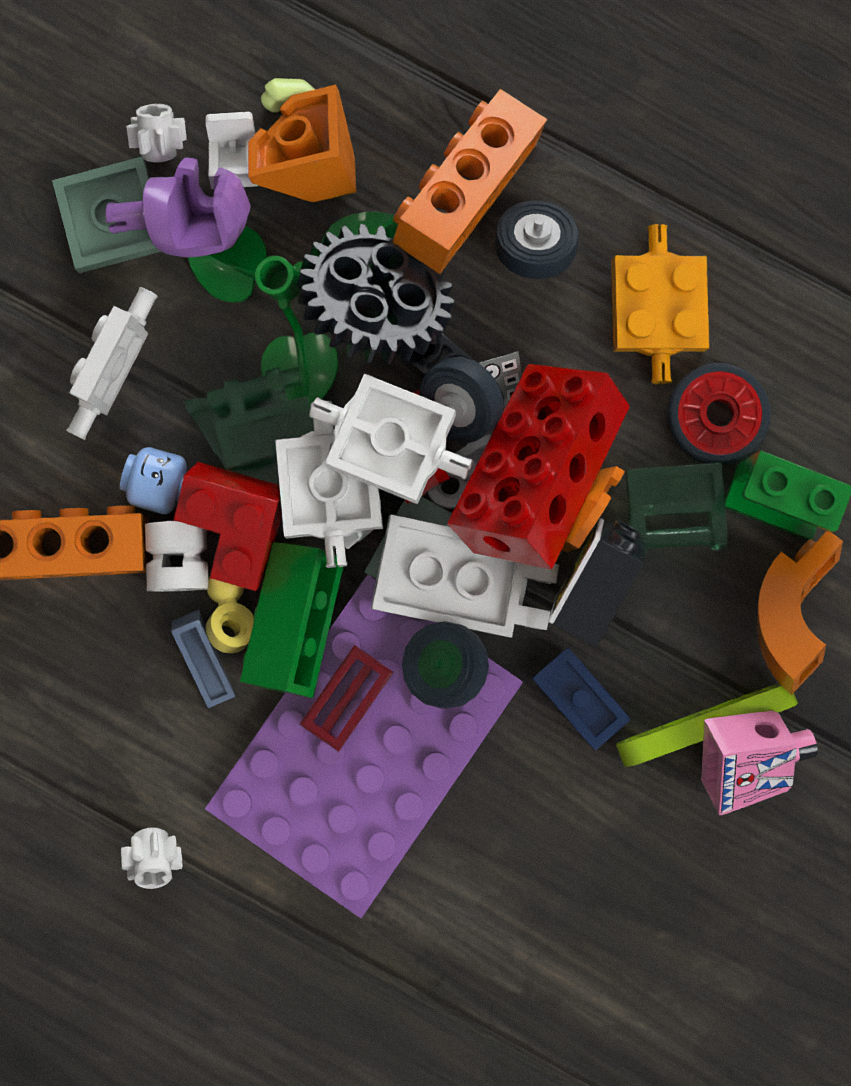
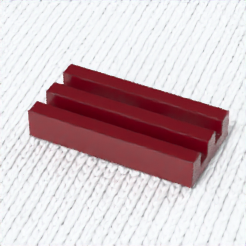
[299,645,394,752]

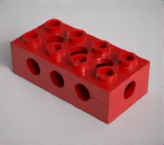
[447,364,630,570]

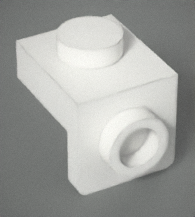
[206,112,258,189]

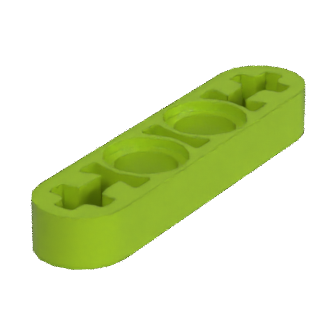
[616,683,798,767]

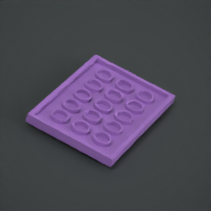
[205,575,523,918]

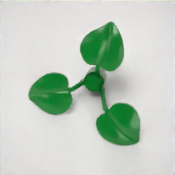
[187,211,398,414]

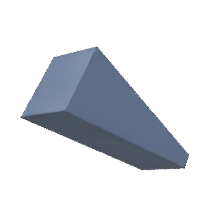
[171,609,235,708]

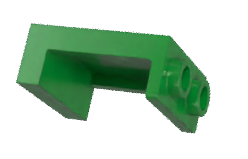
[721,450,851,541]

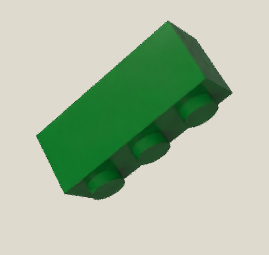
[240,542,343,698]

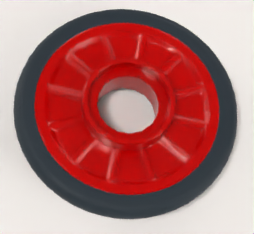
[668,363,770,465]

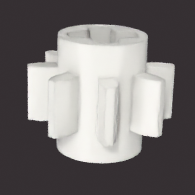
[126,104,187,162]
[121,828,182,889]

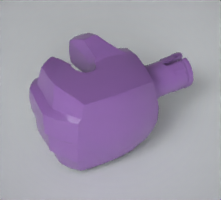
[105,158,251,257]

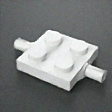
[66,287,158,440]
[309,374,473,504]
[275,401,383,568]

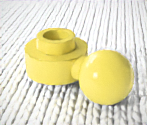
[206,576,254,654]

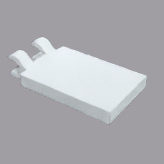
[370,515,560,638]

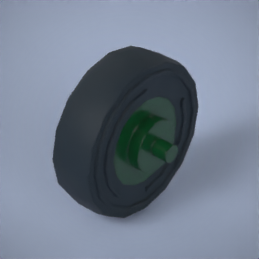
[402,621,489,709]

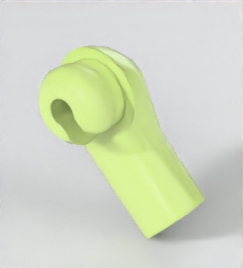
[261,78,315,113]

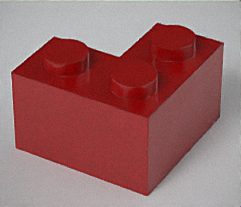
[174,462,282,591]

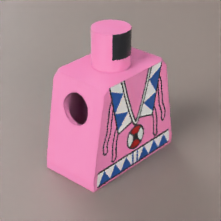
[701,711,818,816]

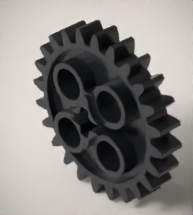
[296,224,454,365]

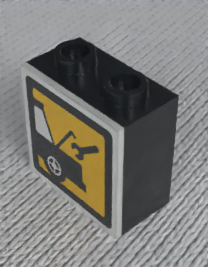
[549,518,646,648]

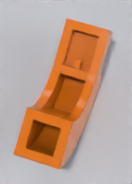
[757,531,843,695]

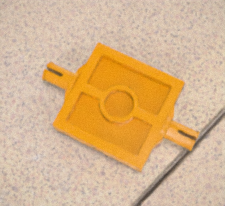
[611,224,709,384]

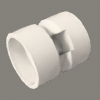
[145,521,208,592]

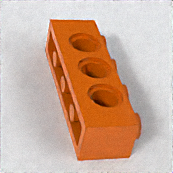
[393,89,547,274]
[0,506,151,580]

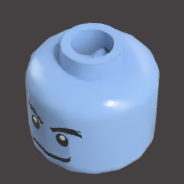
[120,447,187,515]

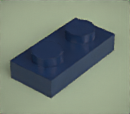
[532,647,631,751]

